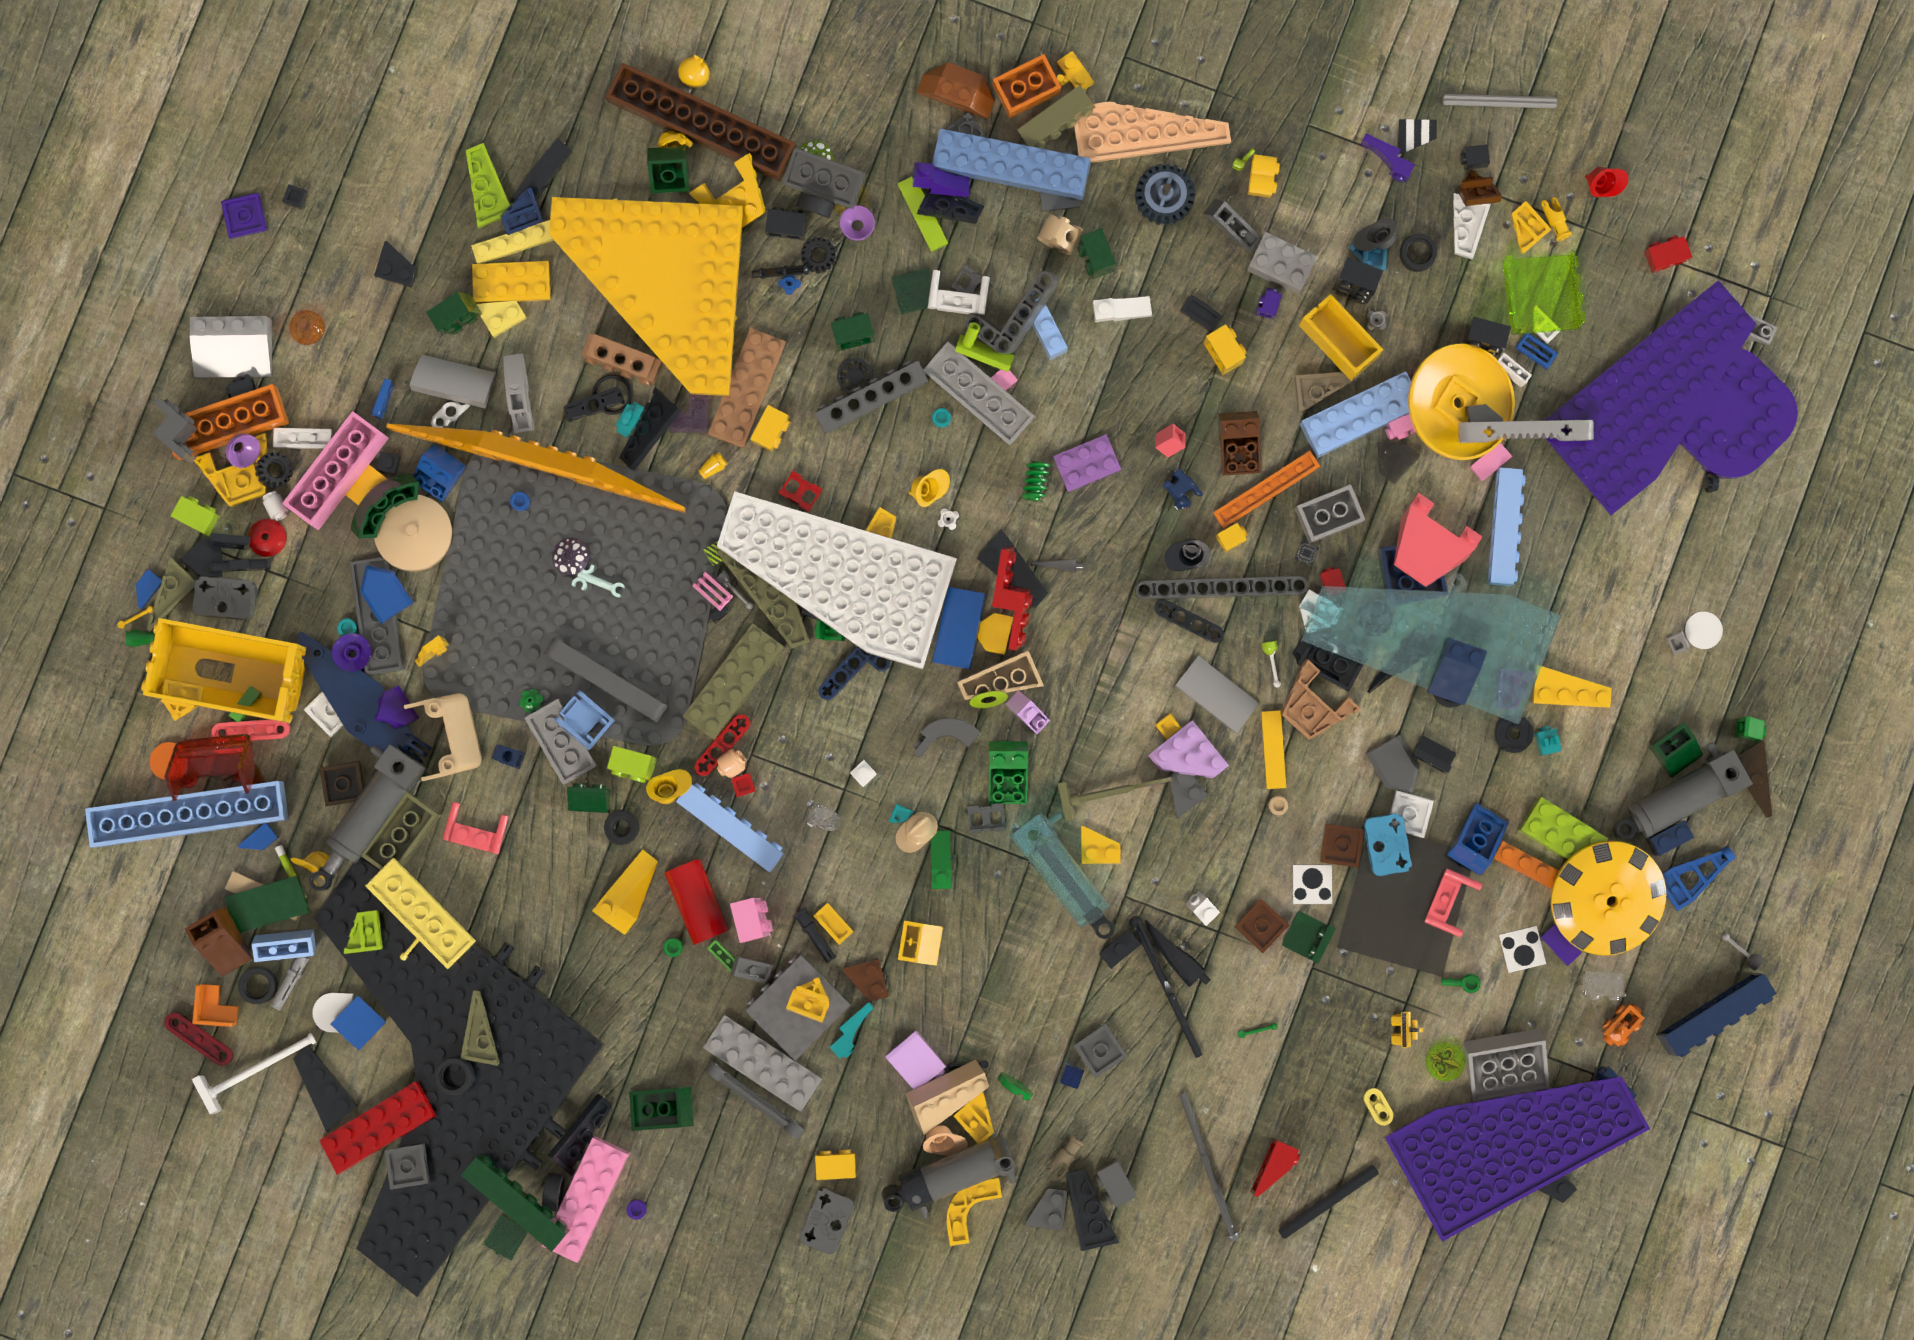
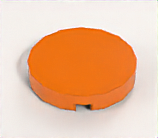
[149,742,190,781]

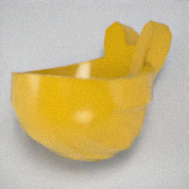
[657,131,693,148]

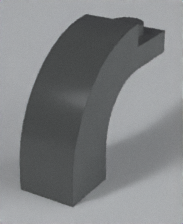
[913,718,981,758]

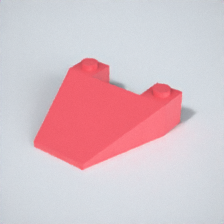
[1394,493,1482,587]

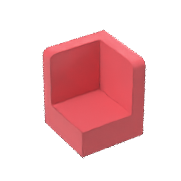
[1155,424,1186,457]

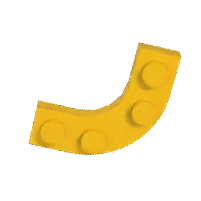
[947,1177,1002,1246]

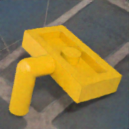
[1057,51,1094,90]

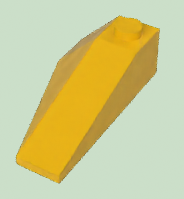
[592,850,658,935]

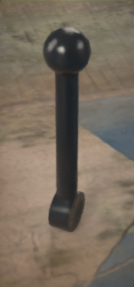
[948,1060,989,1070]

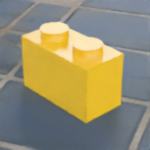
[750,405,791,452]
[815,1149,856,1180]

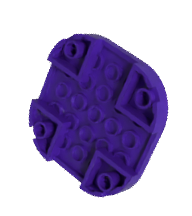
[1680,348,1798,479]

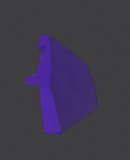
[375,686,419,729]

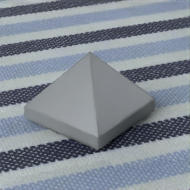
[1667,631,1691,655]

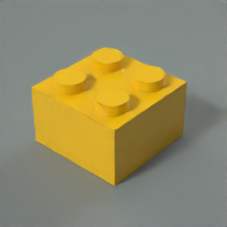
[1203,325,1247,375]

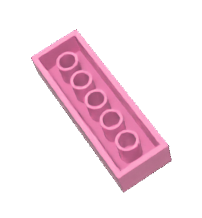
[282,411,389,530]
[730,898,773,943]
[542,1136,630,1263]

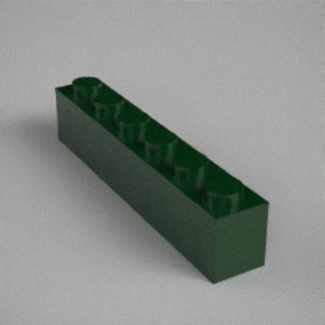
[461,1154,570,1252]

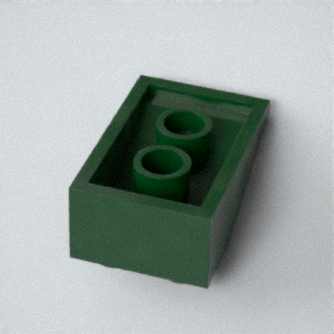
[629,1087,694,1131]

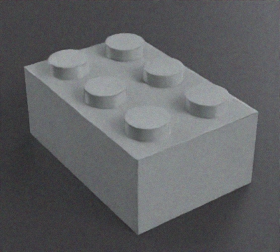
[1247,232,1318,295]
[1295,484,1365,544]

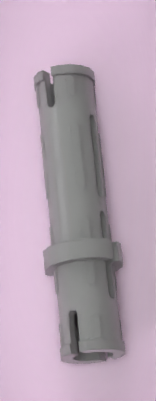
[270,957,309,1011]

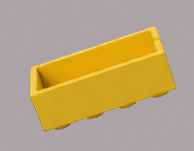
[1299,294,1383,381]

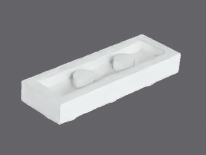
[273,428,333,449]

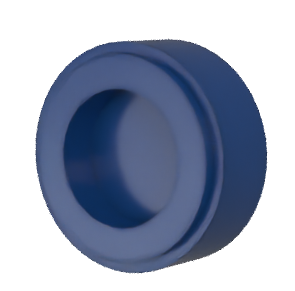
[510,491,530,511]

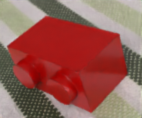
[1644,235,1692,273]

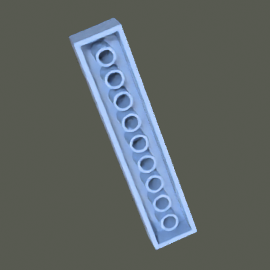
[85,781,289,848]

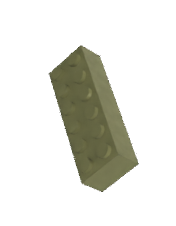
[682,623,785,740]

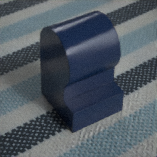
[491,744,526,769]

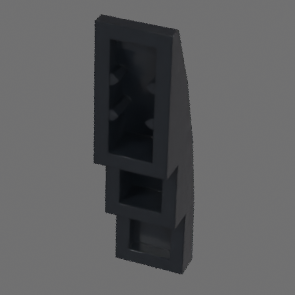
[510,138,573,202]

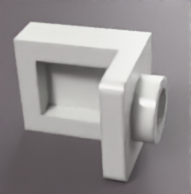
[1186,891,1220,926]

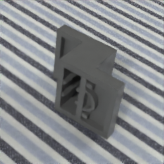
[152,397,197,464]

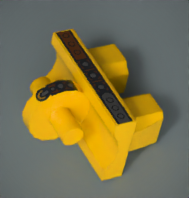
[1391,1012,1423,1048]

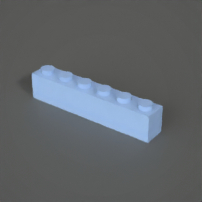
[1487,467,1526,586]
[676,783,784,872]

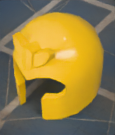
[678,55,710,89]

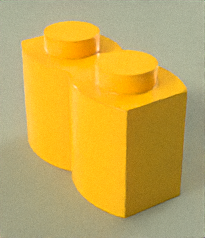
[1247,154,1280,198]

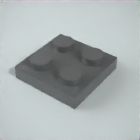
[1073,1024,1128,1078]
[384,1144,430,1190]

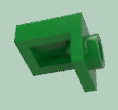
[815,620,845,641]

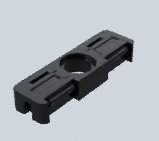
[563,387,625,423]
[208,558,271,573]

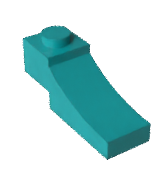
[830,1002,874,1059]

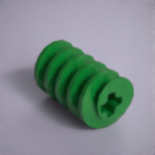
[1021,461,1051,502]

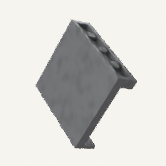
[746,955,851,1061]

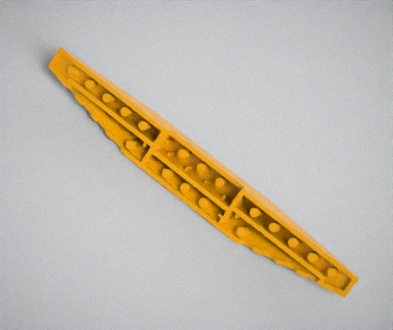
[386,423,686,513]

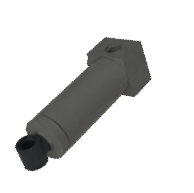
[1613,742,1753,839]

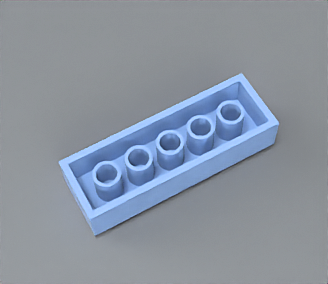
[1299,372,1411,458]

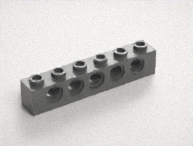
[815,359,928,434]

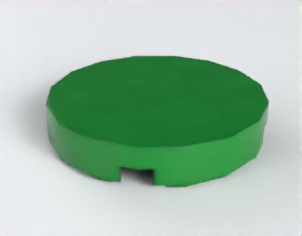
[997,1072,1033,1101]

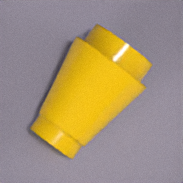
[698,452,728,479]

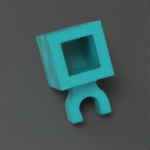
[1534,726,1562,756]

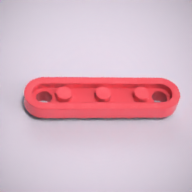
[211,720,291,743]

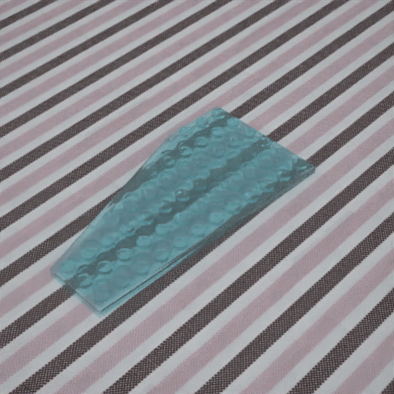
[1301,586,1561,724]

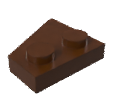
[843,959,889,1002]

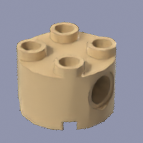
[1037,214,1083,255]

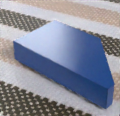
[238,823,279,850]

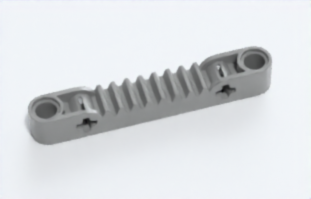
[1458,420,1594,443]

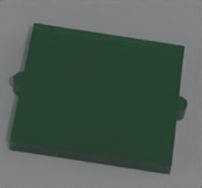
[483,1214,528,1261]

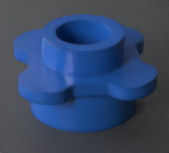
[778,275,801,295]

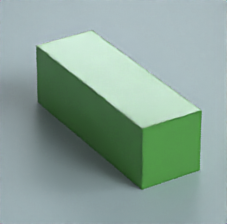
[228,686,262,723]
[707,939,735,972]

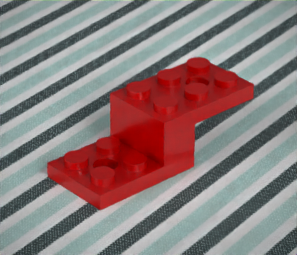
[992,546,1033,650]

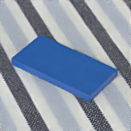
[932,587,986,670]

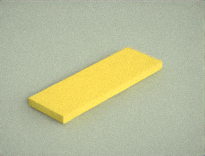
[366,858,476,969]

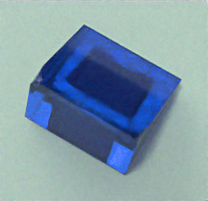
[1059,1064,1084,1089]

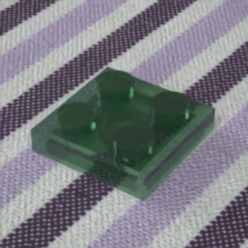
[892,268,932,315]

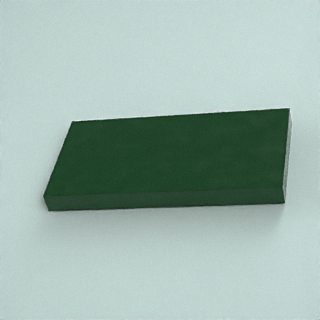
[224,875,310,933]

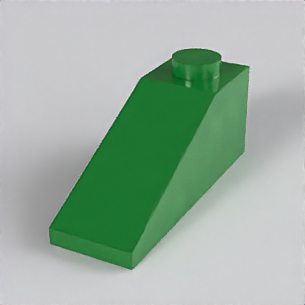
[931,830,951,889]

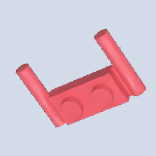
[443,802,509,854]
[1424,868,1483,937]

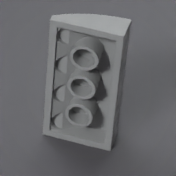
[410,355,496,409]
[1175,656,1259,734]

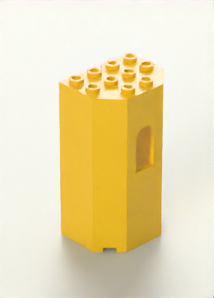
[141,618,306,723]

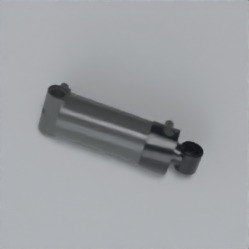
[881,1136,1017,1219]

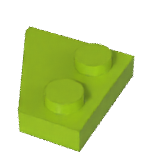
[344,910,383,954]

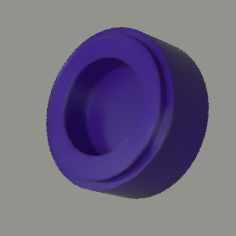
[627,1199,647,1220]

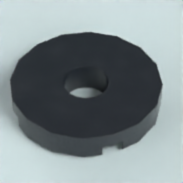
[1494,715,1534,753]

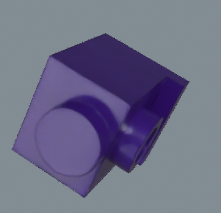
[1255,288,1282,320]

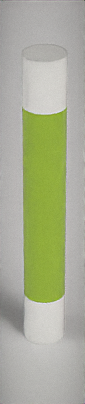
[275,845,307,898]

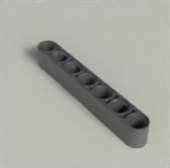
[544,637,668,723]

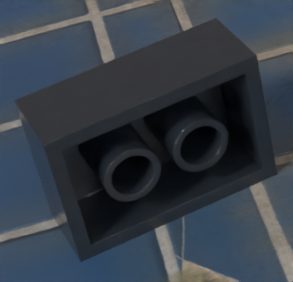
[1332,257,1384,304]

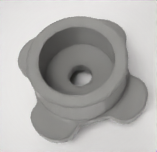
[1367,311,1386,330]

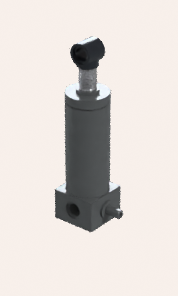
[309,745,427,891]

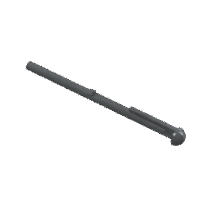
[1179,1092,1240,1241]

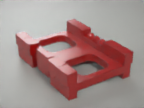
[778,470,823,512]

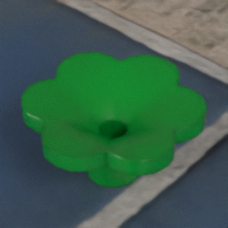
[519,689,544,713]

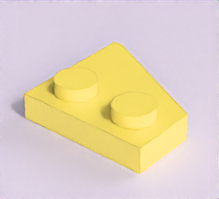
[477,301,527,338]

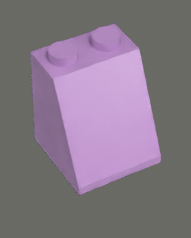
[885,1030,946,1089]

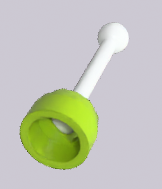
[1261,640,1281,688]

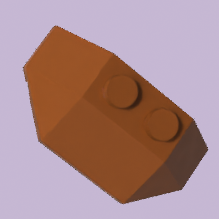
[916,62,994,120]

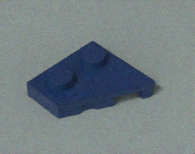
[500,186,543,235]

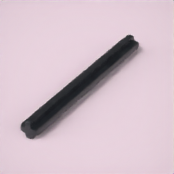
[1278,1165,1379,1239]

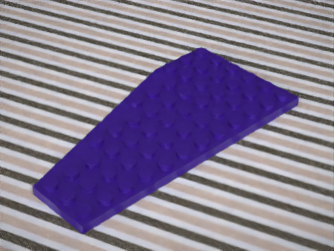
[1544,280,1756,516]
[1384,1076,1650,1242]

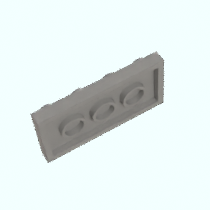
[525,698,598,785]

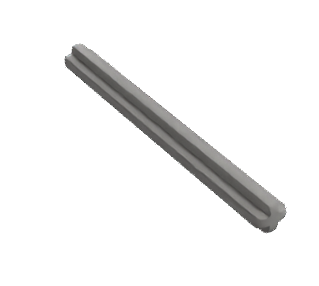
[1443,94,1557,108]

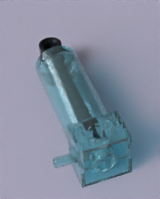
[1009,812,1114,939]

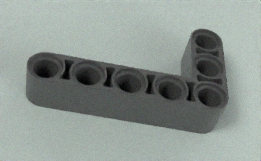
[965,271,1059,354]

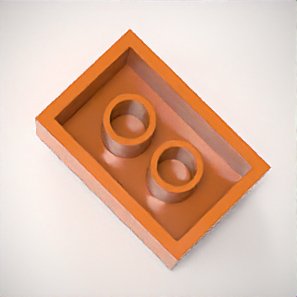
[993,54,1061,118]

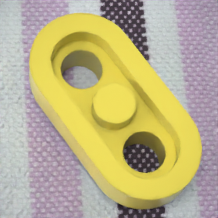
[1363,1088,1393,1125]

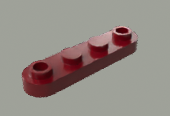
[164,1012,233,1066]

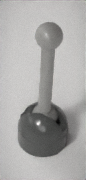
[715,570,753,609]
[1722,933,1765,971]

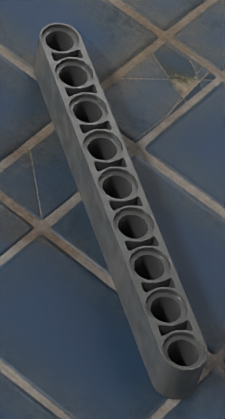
[1135,576,1308,600]

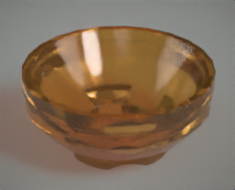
[289,310,325,345]

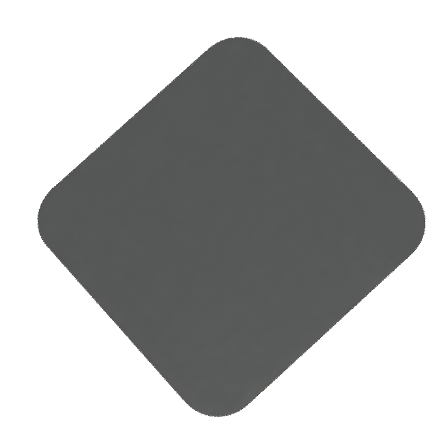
[423,454,728,746]

